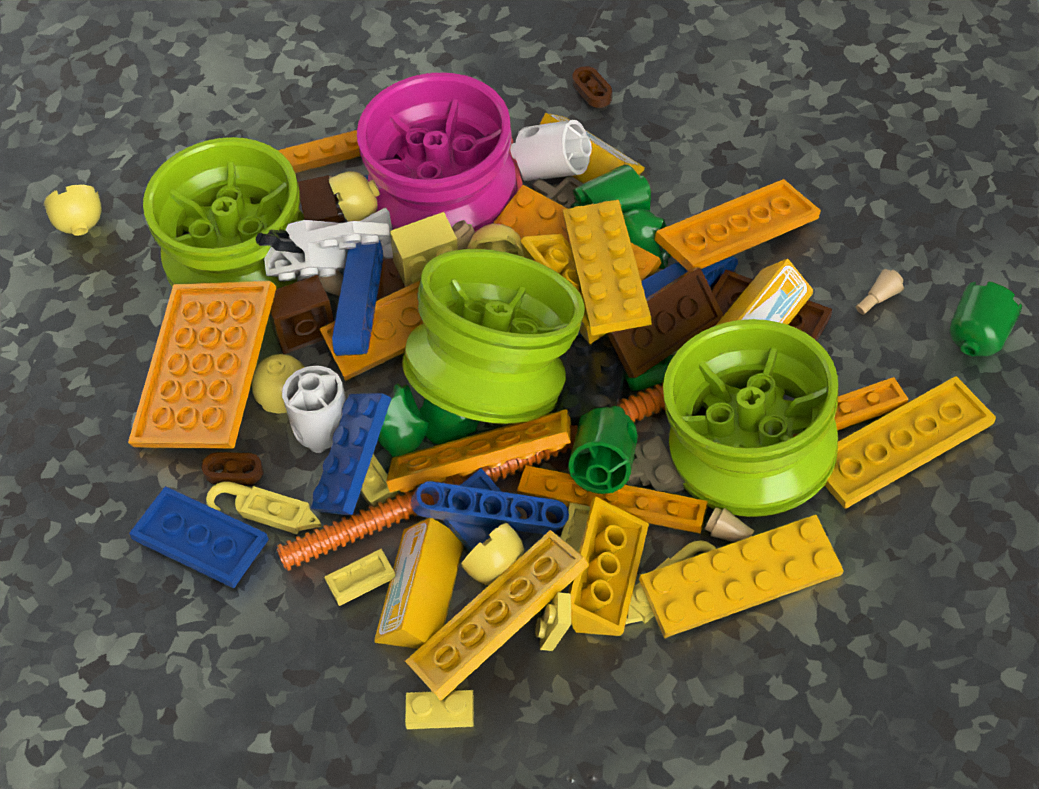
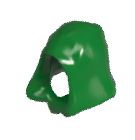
[623,208,671,269]
[378,383,429,457]
[419,398,480,445]

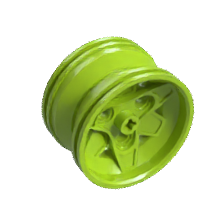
[143,137,304,289]
[402,249,585,424]
[663,319,838,517]

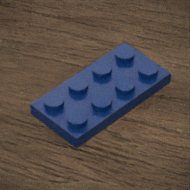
[311,393,392,515]
[129,486,269,588]

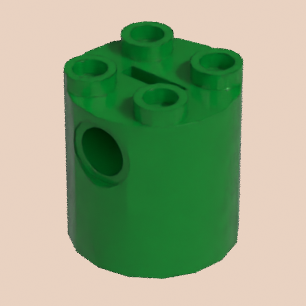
[571,164,651,213]
[568,406,638,494]

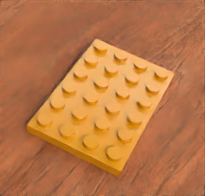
[128,281,277,449]

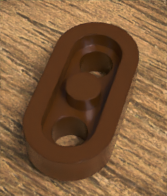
[572,66,612,108]
[201,452,264,485]

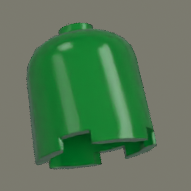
[949,281,1022,357]

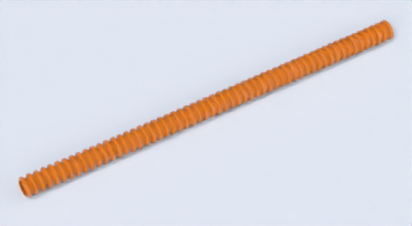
[277,382,665,571]

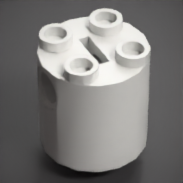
[510,120,592,181]
[282,366,346,453]

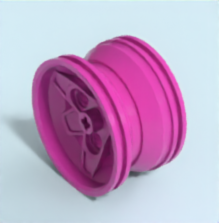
[357,73,517,232]

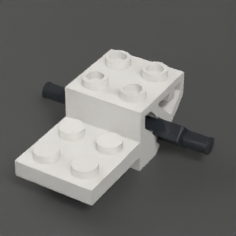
[256,220,390,282]

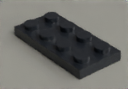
[555,336,626,425]

